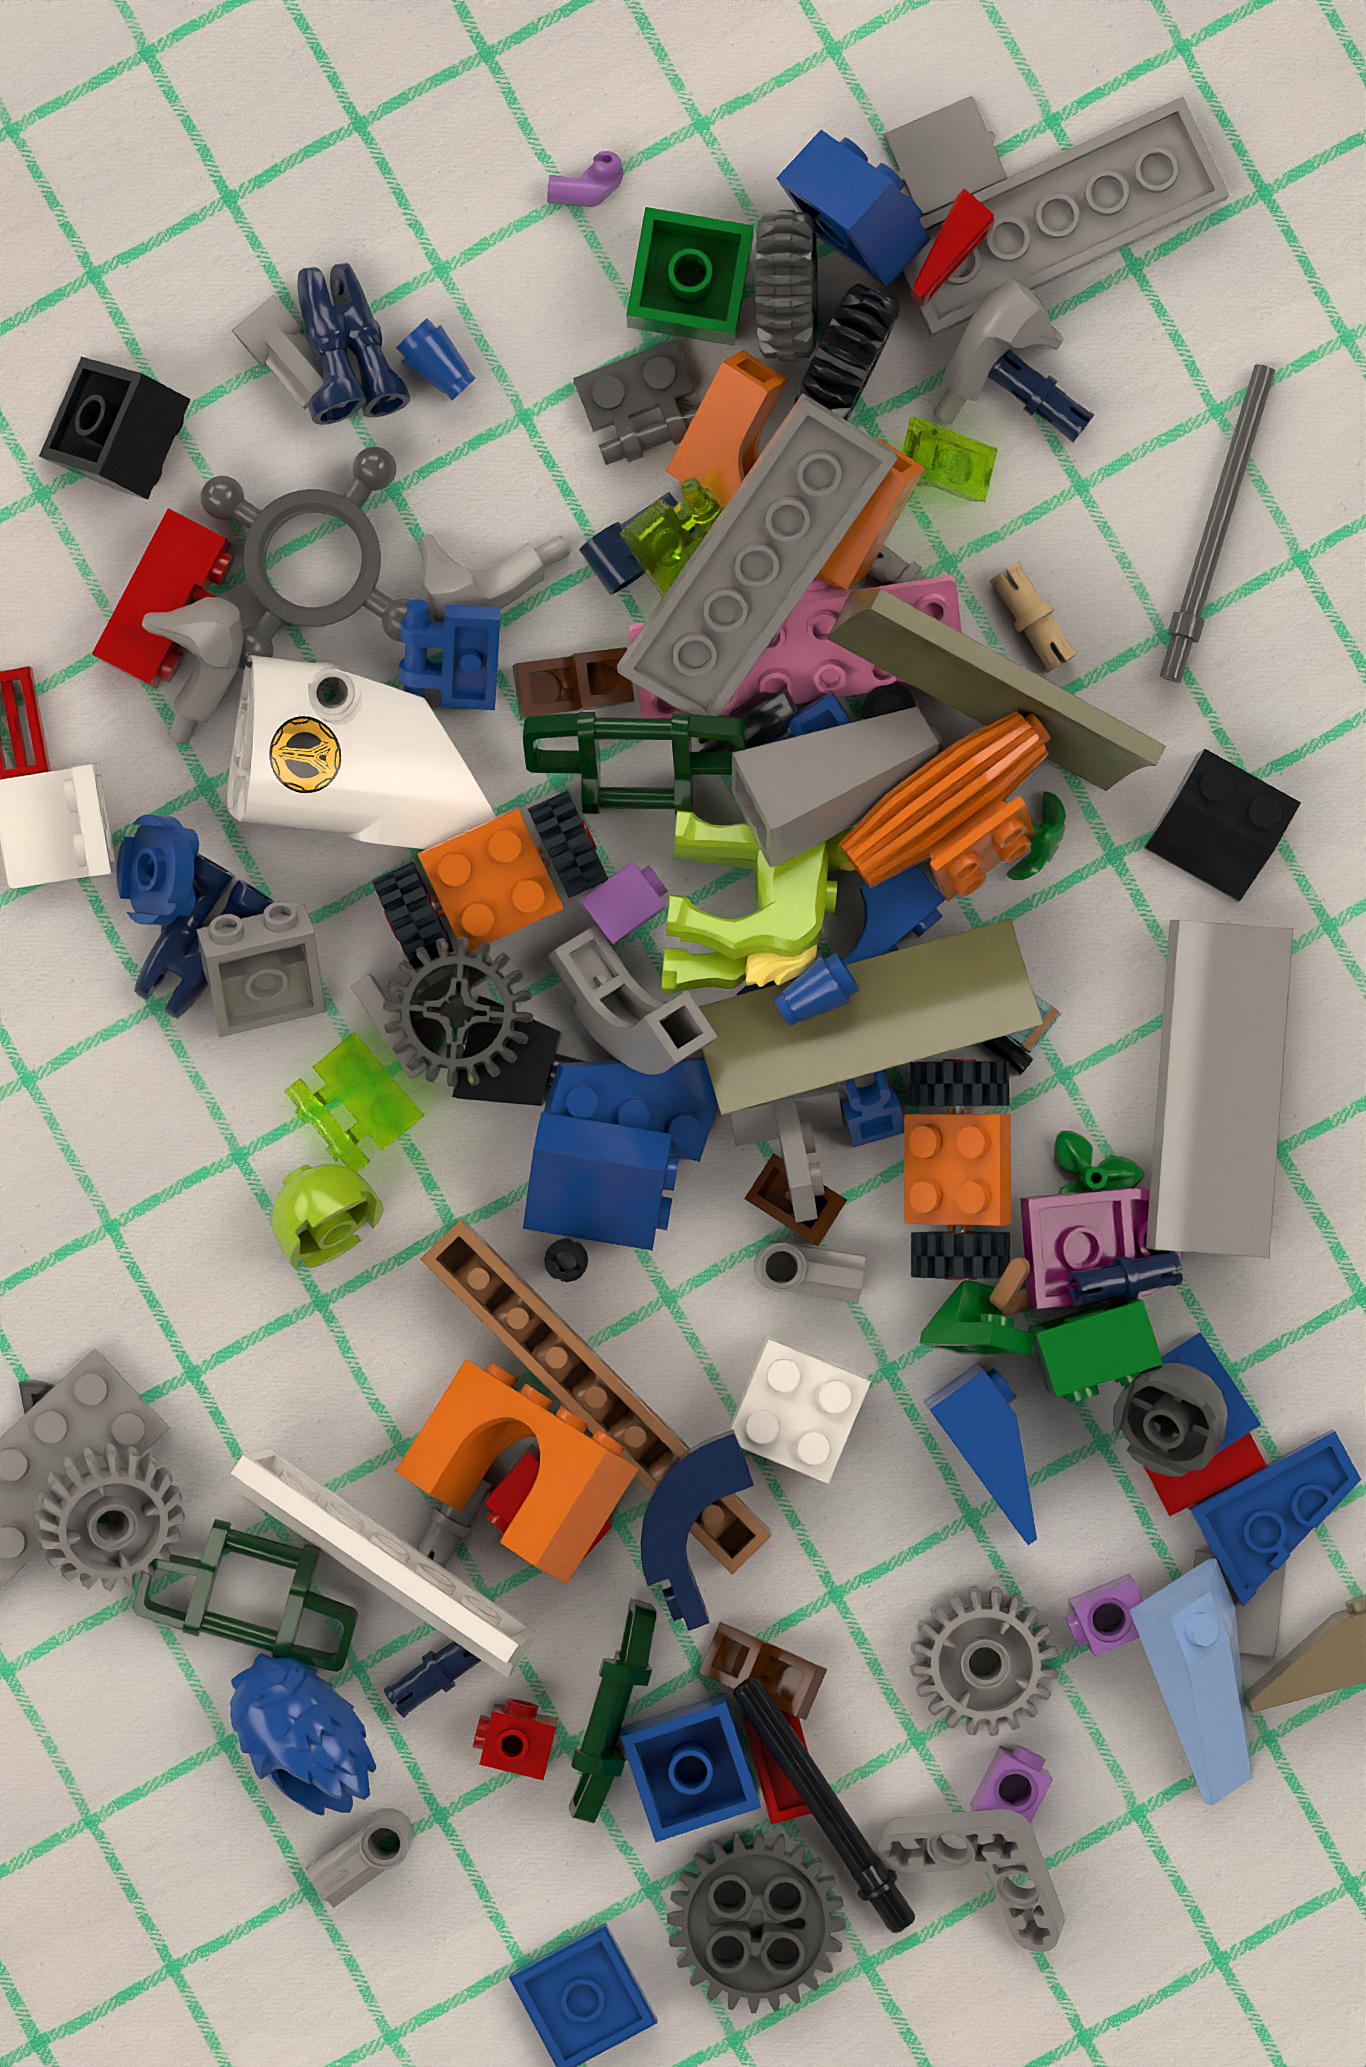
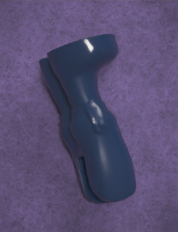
[297,263,410,425]
[134,853,275,1019]

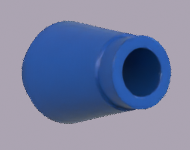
[396,318,476,401]
[773,953,860,1027]

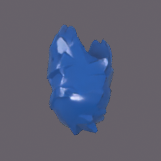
[230,1653,376,1816]

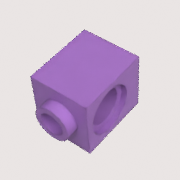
[580,861,668,946]
[1065,1574,1143,1656]
[970,1745,1053,1823]

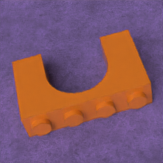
[666,350,925,590]
[395,1359,639,1584]

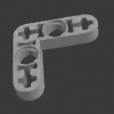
[876,1809,1065,1952]

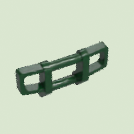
[522,712,746,815]
[133,1519,358,1672]
[569,1598,657,1824]

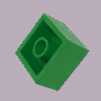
[626,207,754,346]
[1028,1298,1163,1403]

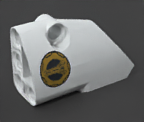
[227,655,496,849]

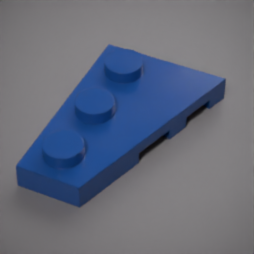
[1188,1429,1361,1607]

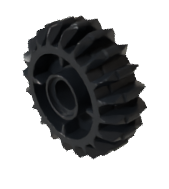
[794,283,899,421]

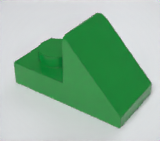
[919,1280,1035,1356]

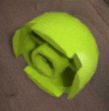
[271,1164,384,1269]

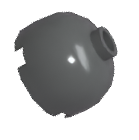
[1113,1362,1228,1477]

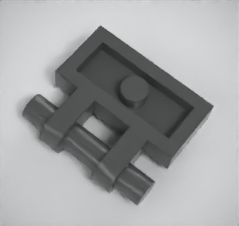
[573,339,699,465]

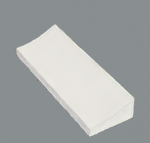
[231,1448,538,1679]

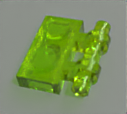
[619,478,720,598]
[284,1032,425,1173]

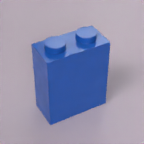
[522,1112,679,1251]

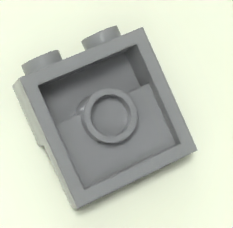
[197,902,326,1038]

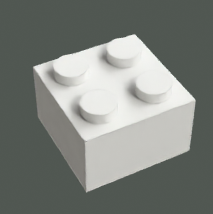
[728,1335,871,1484]

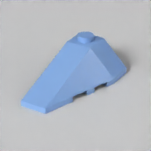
[1129,1558,1252,1805]

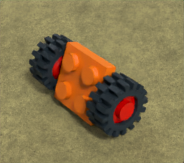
[372,790,608,969]
[904,1059,1011,1280]

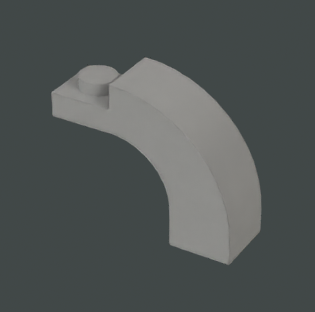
[547,924,718,1075]

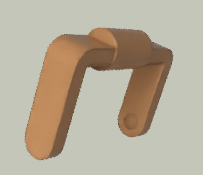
[989,1257,1032,1314]

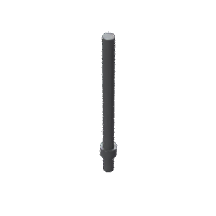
[1160,364,1275,683]

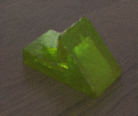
[902,417,998,502]

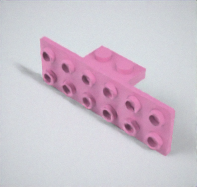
[629,576,962,718]

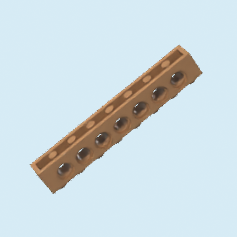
[420,1218,772,1575]

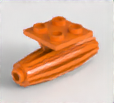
[838,711,1051,902]

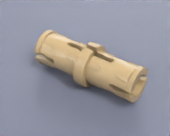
[990,562,1078,673]

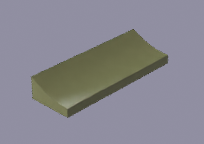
[827,588,1166,791]
[699,919,1044,1115]

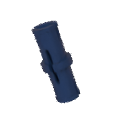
[987,349,1094,442]
[1067,1251,1183,1307]
[384,1641,482,1718]

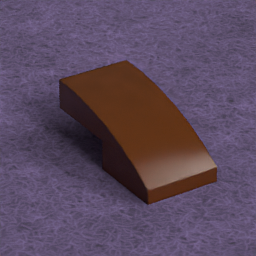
[512,647,635,720]
[698,1622,827,1720]

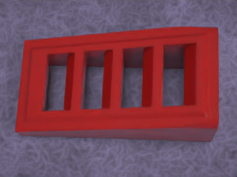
[911,188,995,308]

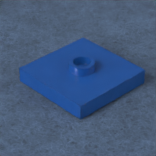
[509,1922,658,2067]

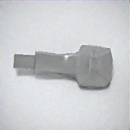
[933,280,1064,424]
[419,534,570,622]
[142,597,244,744]

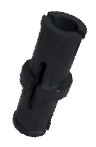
[544,1238,589,1282]

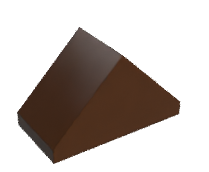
[744,1153,847,1246]

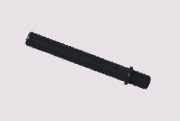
[733,1676,915,1933]

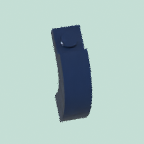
[640,1429,754,1631]

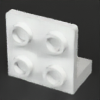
[0,764,117,889]

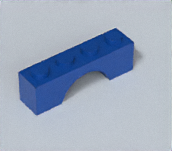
[736,865,946,996]

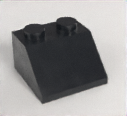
[39,356,191,500]
[1144,749,1301,902]

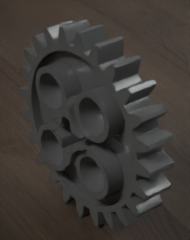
[667,1830,846,2013]

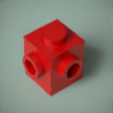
[472,1698,558,1781]

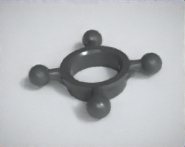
[201,446,411,670]

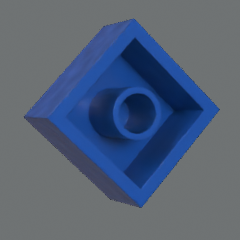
[776,129,931,288]
[620,1693,761,1843]

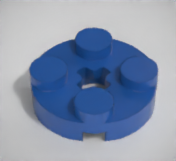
[117,815,199,926]

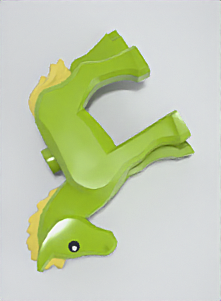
[661,811,856,994]

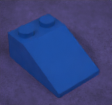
[924,1363,1037,1546]

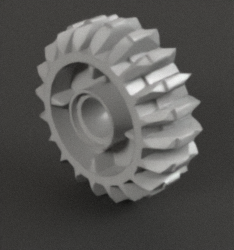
[34,1442,185,1592]
[910,1586,1058,1736]

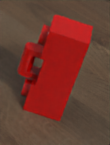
[92,508,234,689]

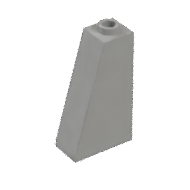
[732,706,943,867]

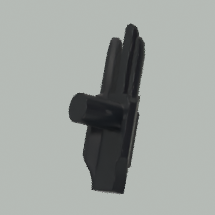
[698,689,798,752]

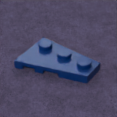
[543,1058,718,1162]

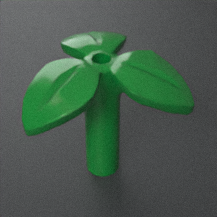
[1006,791,1066,880]
[1054,1130,1145,1194]

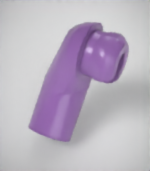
[547,151,624,207]

